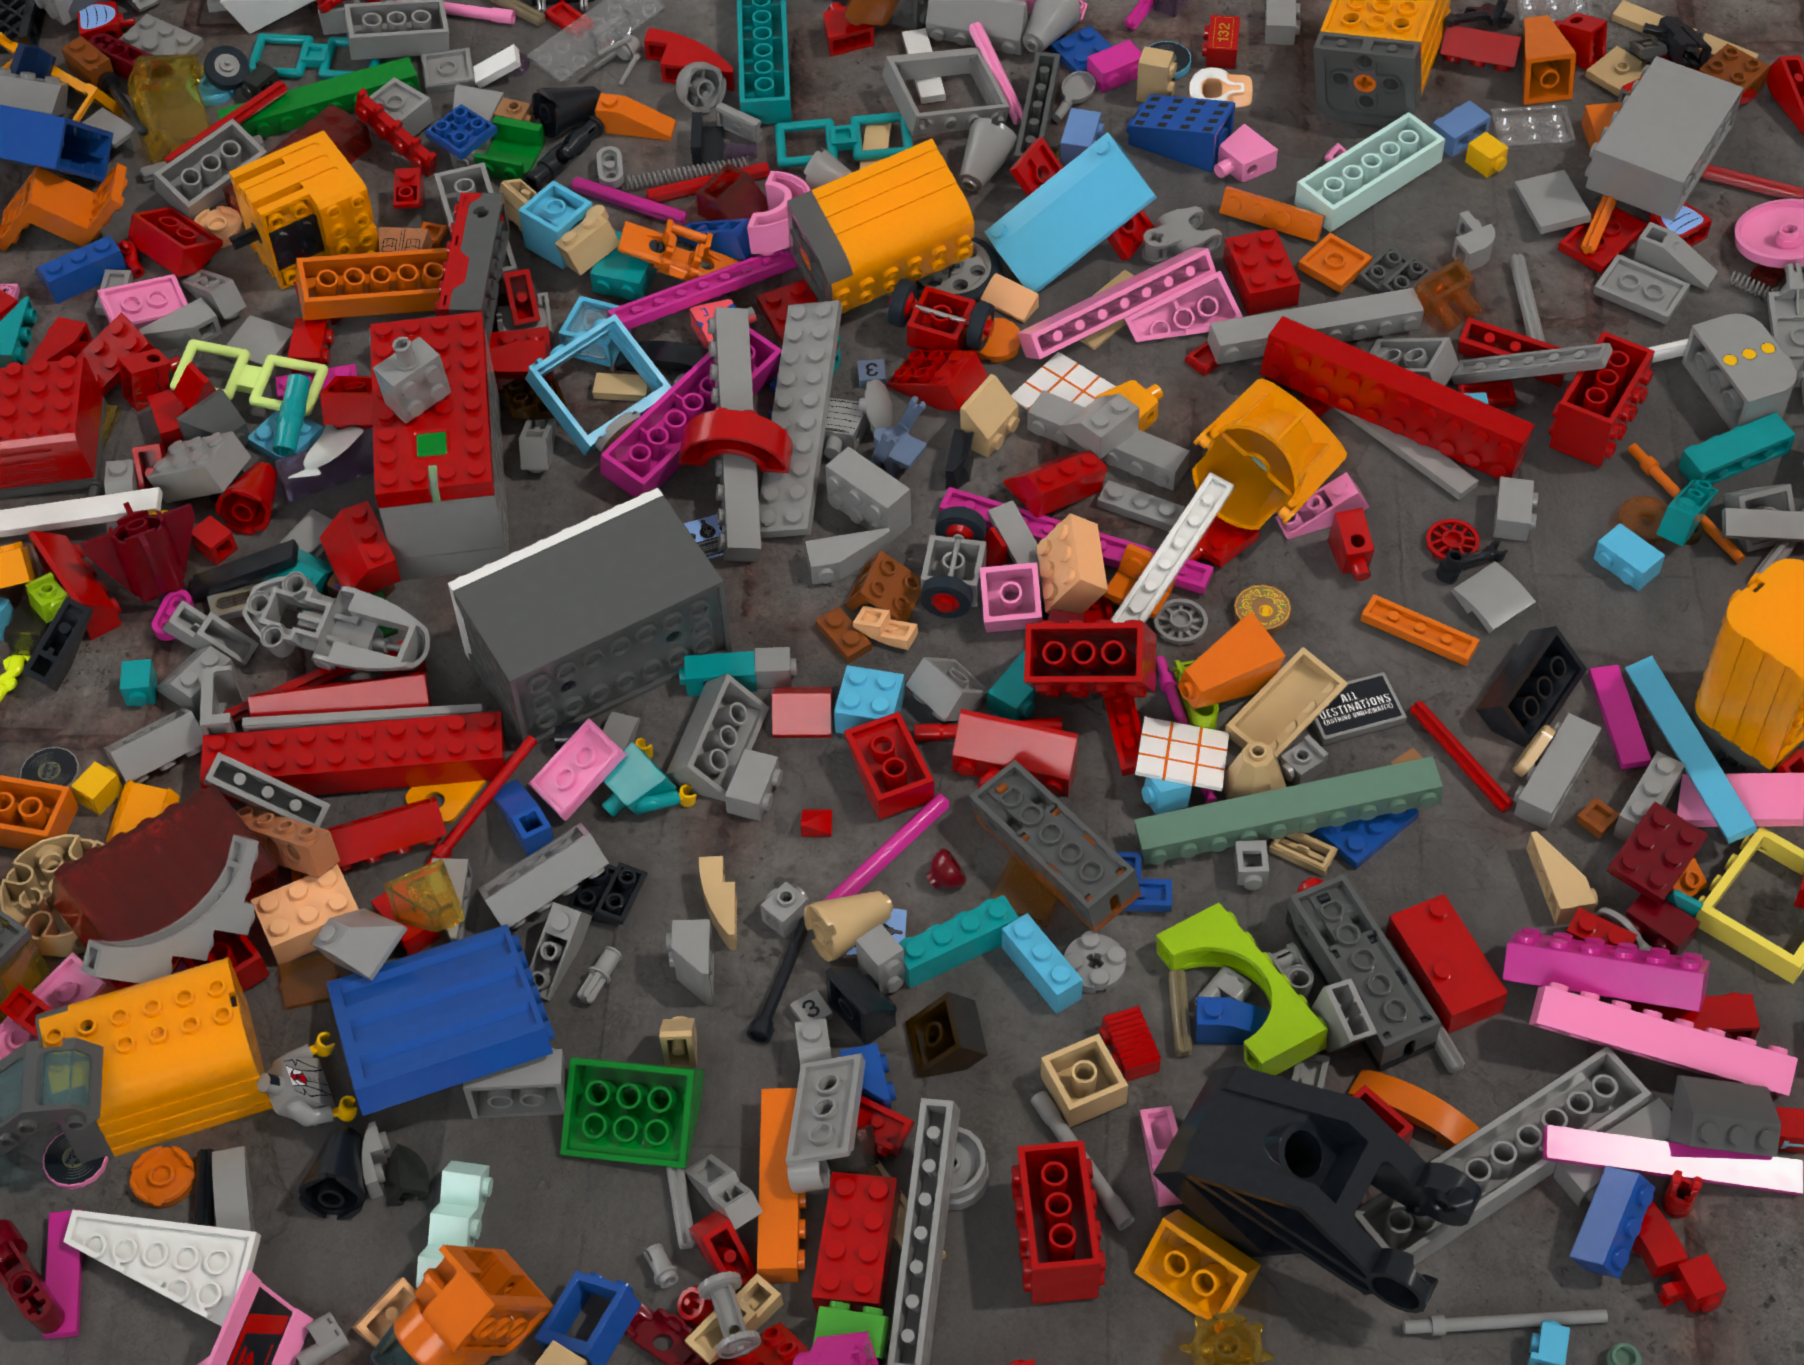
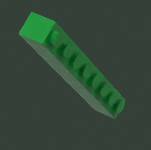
[217,56,421,139]

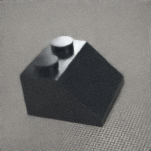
[825,967,897,1045]

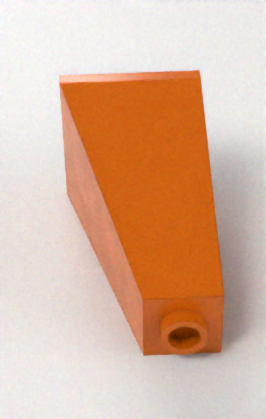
[1522,15,1576,105]
[1177,612,1286,709]

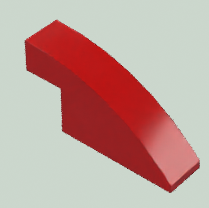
[644,28,735,91]

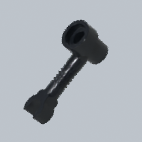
[1436,541,1508,584]

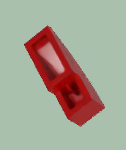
[1632,1201,1689,1278]

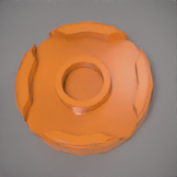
[970,317,1021,363]
[129,1146,196,1209]

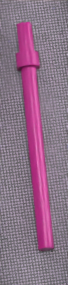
[1156,656,1217,804]

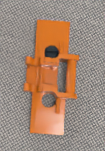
[617,218,741,292]

